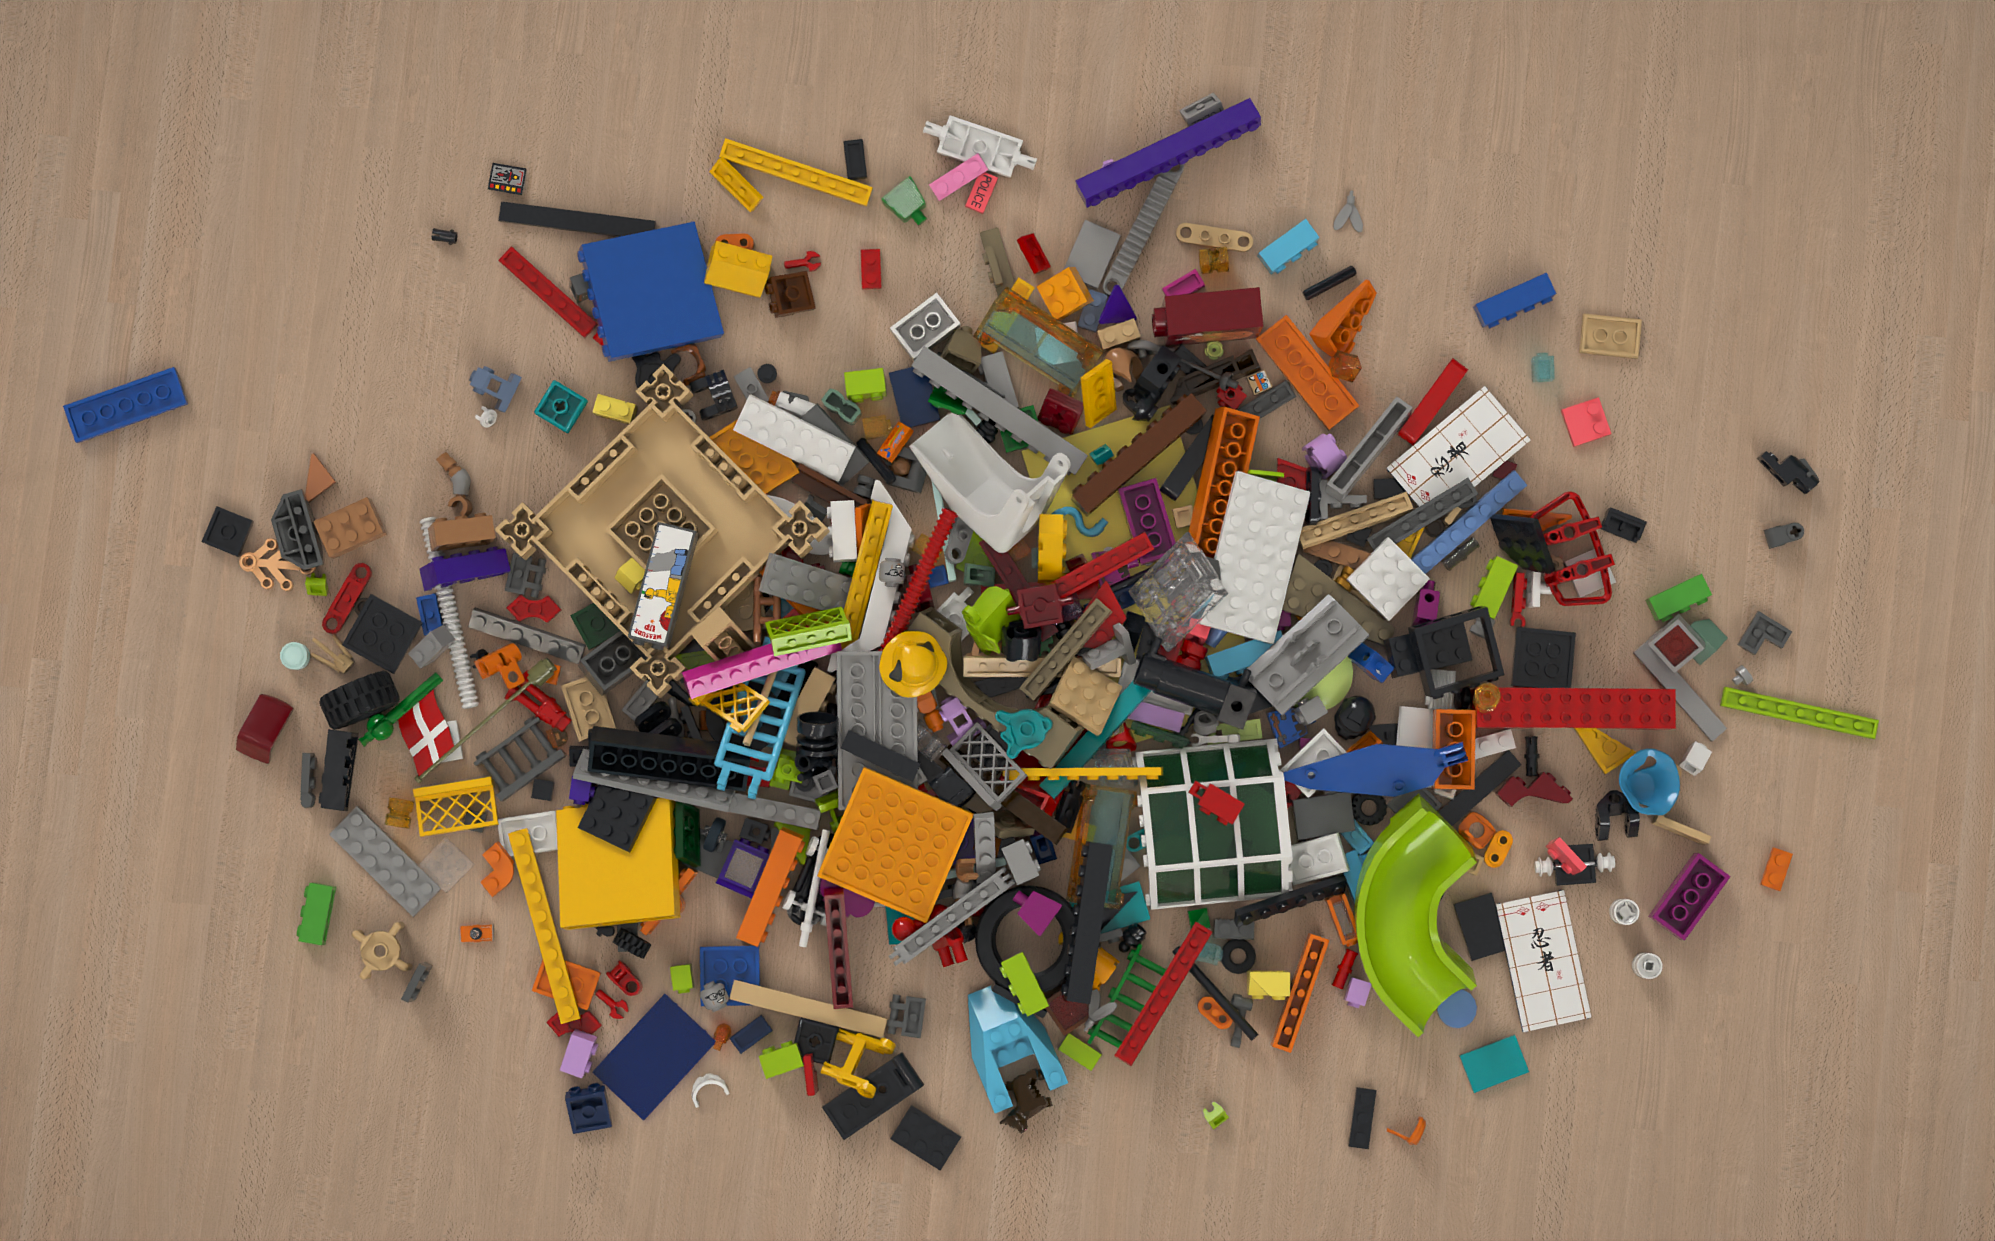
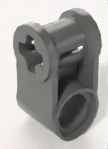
[1763,523,1804,549]

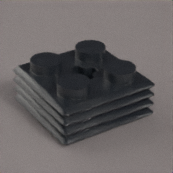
[794,1017,839,1064]

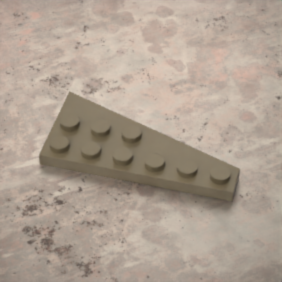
[1282,553,1395,646]

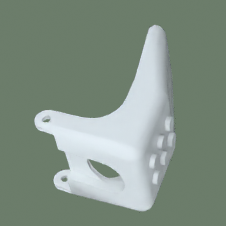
[909,412,1071,553]

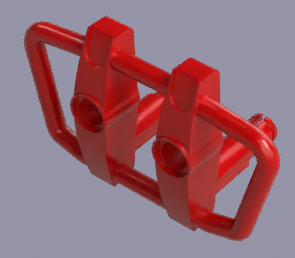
[1531,491,1615,606]

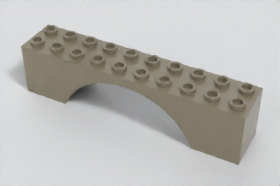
[907,606,1085,769]

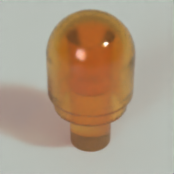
[713,1023,732,1051]

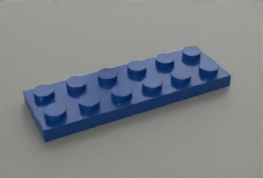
[63,367,188,443]

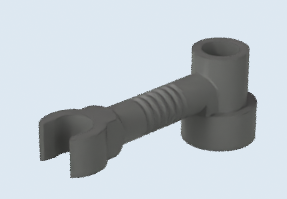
[1230,993,1253,1048]

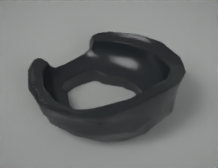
[1453,686,1471,710]

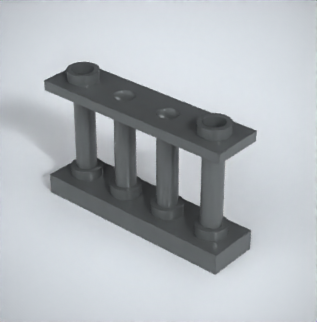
[473,716,567,802]

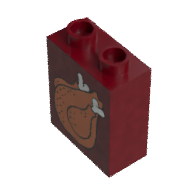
[1152,287,1264,347]

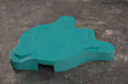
[995,709,1053,759]

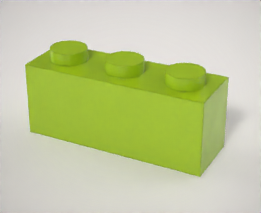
[1470,556,1518,620]
[1000,952,1049,1017]

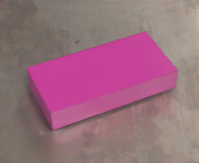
[1162,269,1205,296]

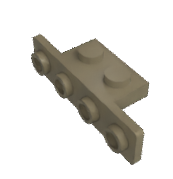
[980,227,1014,305]

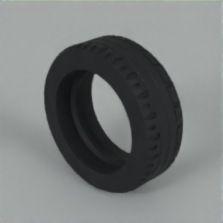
[975,886,1075,992]

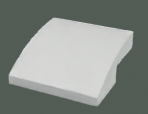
[1396,706,1435,748]

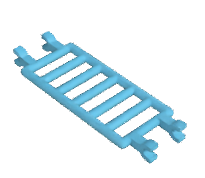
[714,636,806,800]

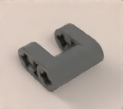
[886,447,927,494]

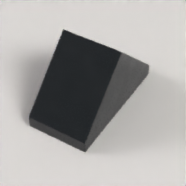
[1123,611,1146,652]

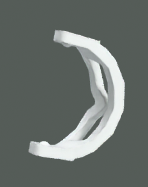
[691,1073,730,1108]

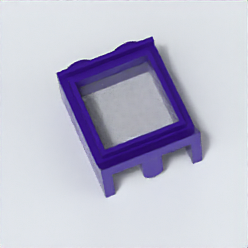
[716,837,770,899]

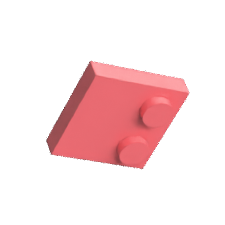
[1561,397,1611,447]
[1546,837,1587,875]

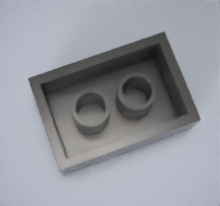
[578,631,648,696]

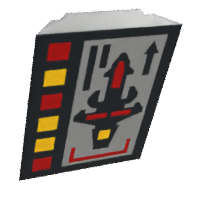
[488,163,527,195]

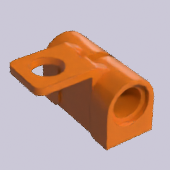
[474,643,525,689]

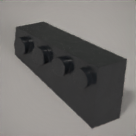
[319,729,359,811]

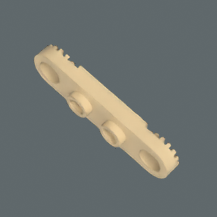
[1176,223,1253,252]

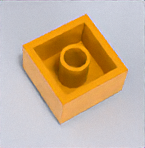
[1036,267,1094,321]

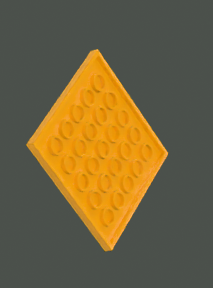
[817,767,973,923]

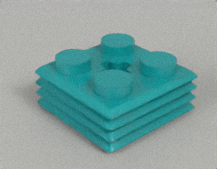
[534,380,588,433]

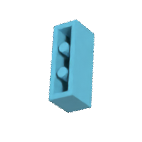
[1257,219,1320,274]

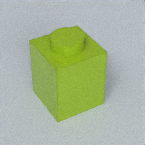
[670,964,694,994]

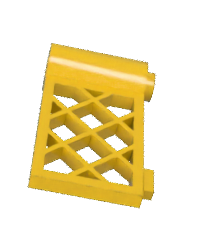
[688,683,770,733]

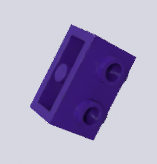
[569,776,597,805]

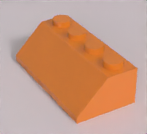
[1432,709,1476,790]

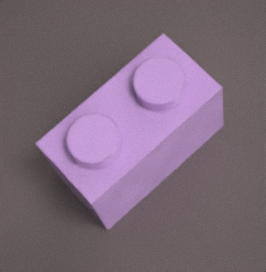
[560,1029,599,1078]

